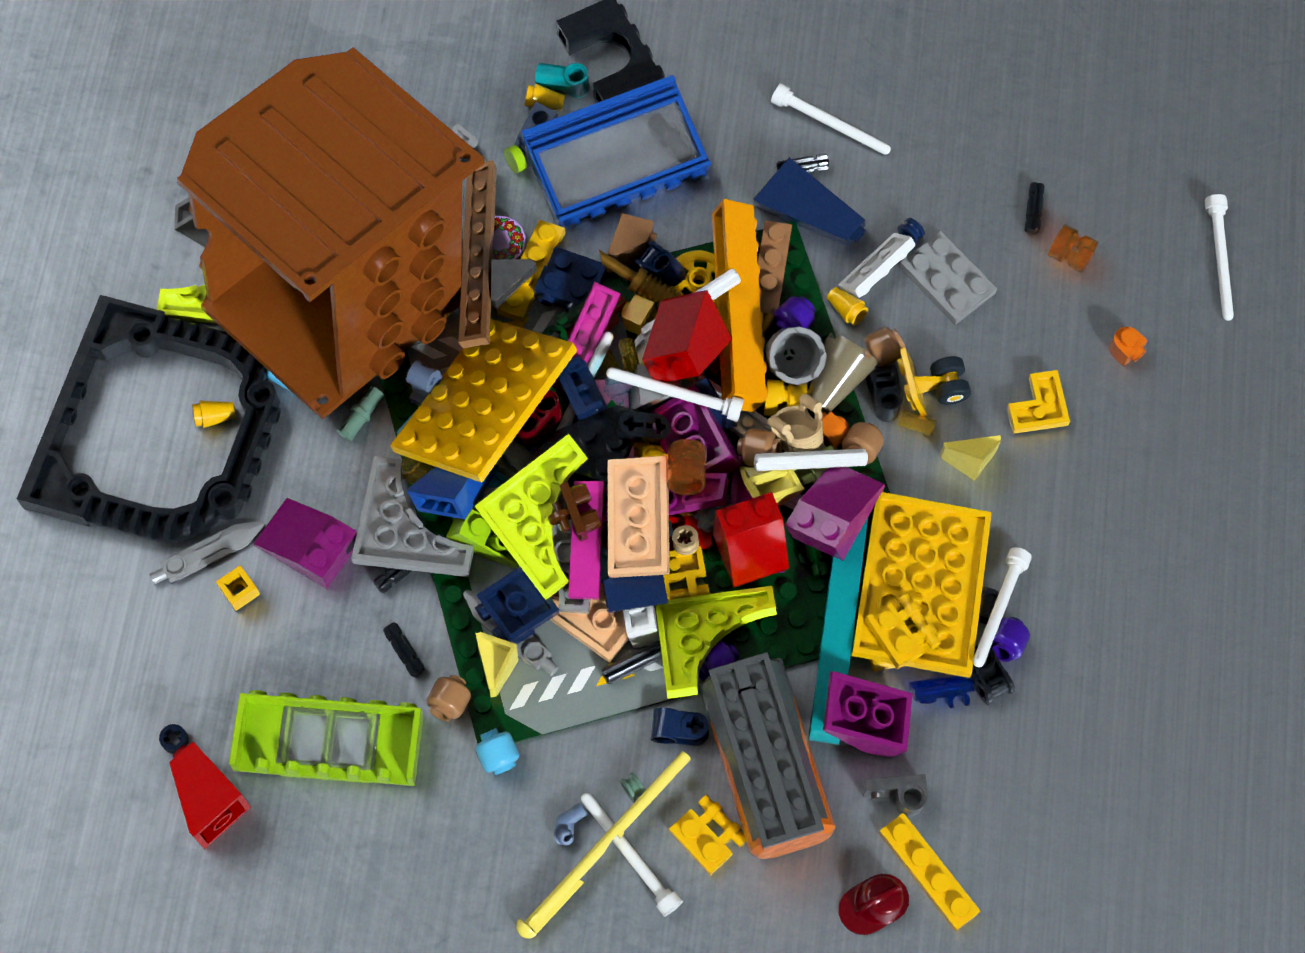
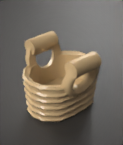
[768,393,824,452]

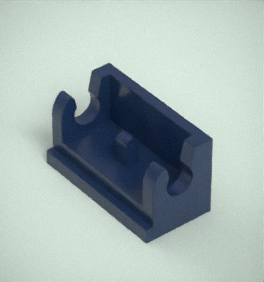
[558,356,608,421]
[602,575,668,613]

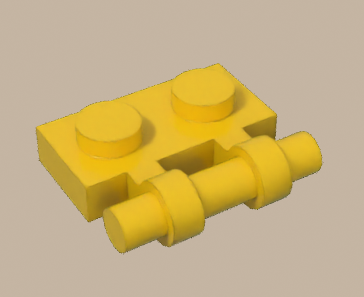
[663,546,710,600]
[865,593,941,669]
[669,795,746,876]

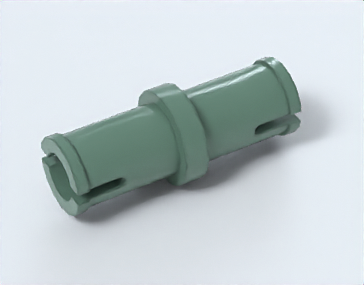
[336,385,385,442]

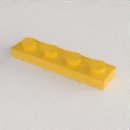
[497,219,565,323]
[878,813,981,932]

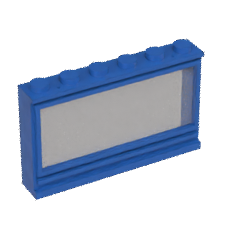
[520,75,711,229]

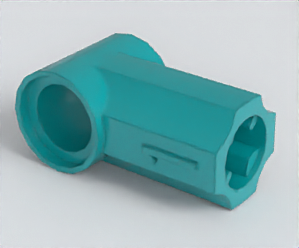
[535,63,590,98]

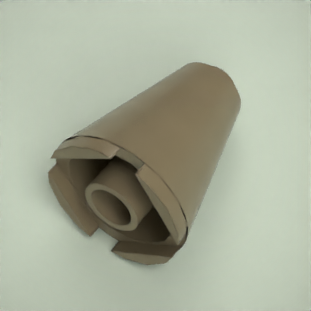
[807,333,878,414]

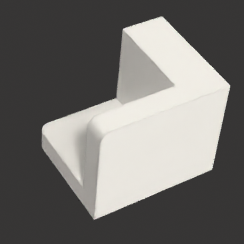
[623,606,660,648]

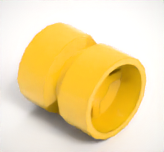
[764,379,807,416]

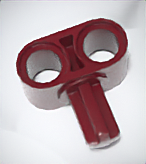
[517,390,562,447]

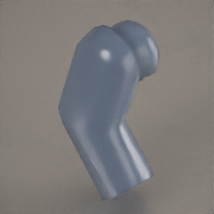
[554,803,587,846]

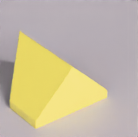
[940,435,1002,481]
[739,466,805,507]
[475,632,518,698]

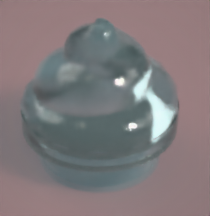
[603,378,632,405]

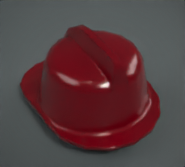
[839,873,909,935]

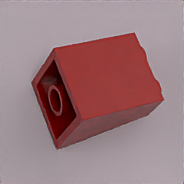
[642,290,732,382]
[713,492,789,588]
[169,742,251,850]

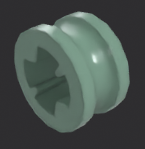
[620,772,645,803]

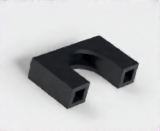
[556,0,665,103]

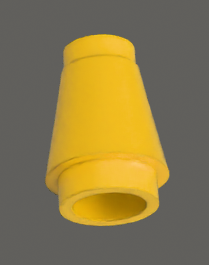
[524,83,565,111]
[827,287,868,326]
[192,400,236,429]

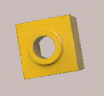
[621,294,657,335]
[216,565,260,612]

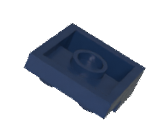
[534,246,606,313]
[475,567,559,644]

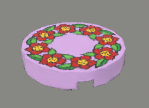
[493,216,526,259]

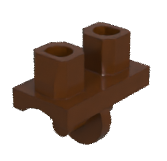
[548,482,601,542]

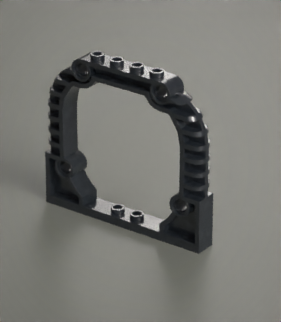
[16,295,281,543]

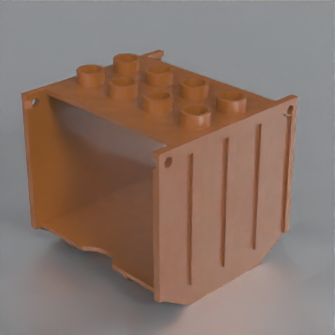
[177,47,484,420]

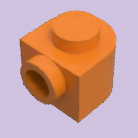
[1109,327,1148,367]
[822,411,849,450]

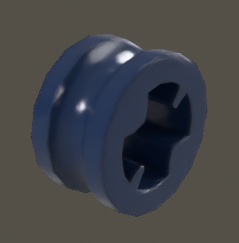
[897,217,925,244]
[159,724,189,754]

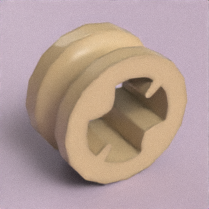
[672,525,699,555]

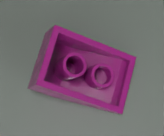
[650,385,742,474]
[785,467,885,561]
[254,498,357,589]
[823,671,913,759]

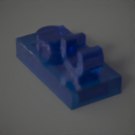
[908,675,975,708]

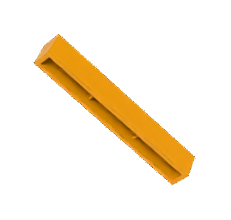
[712,199,768,413]

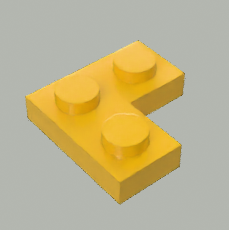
[1007,370,1070,434]

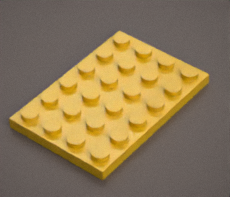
[390,319,577,483]
[851,492,992,678]

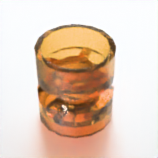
[1047,224,1099,273]
[667,439,707,495]

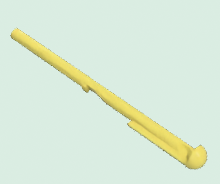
[516,751,691,939]

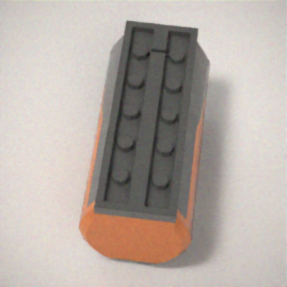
[698,652,836,859]

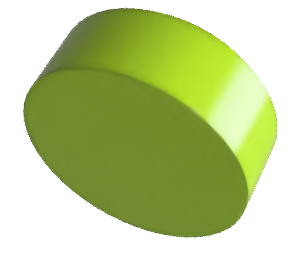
[504,145,527,174]

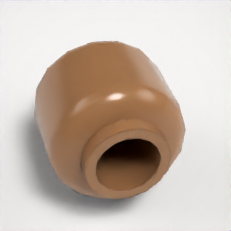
[864,326,906,368]
[842,422,884,464]
[737,429,782,467]
[426,675,471,722]

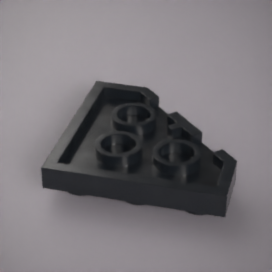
[531,405,642,488]

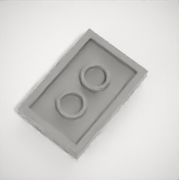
[899,231,997,325]

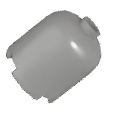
[764,327,827,385]

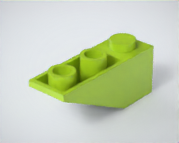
[446,509,520,570]

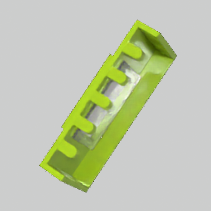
[229,690,424,786]

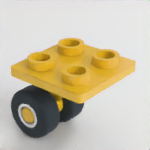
[897,347,971,417]

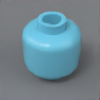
[475,728,520,776]

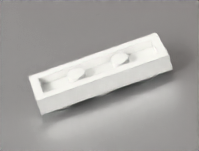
[838,233,916,298]

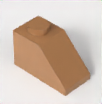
[606,213,657,273]

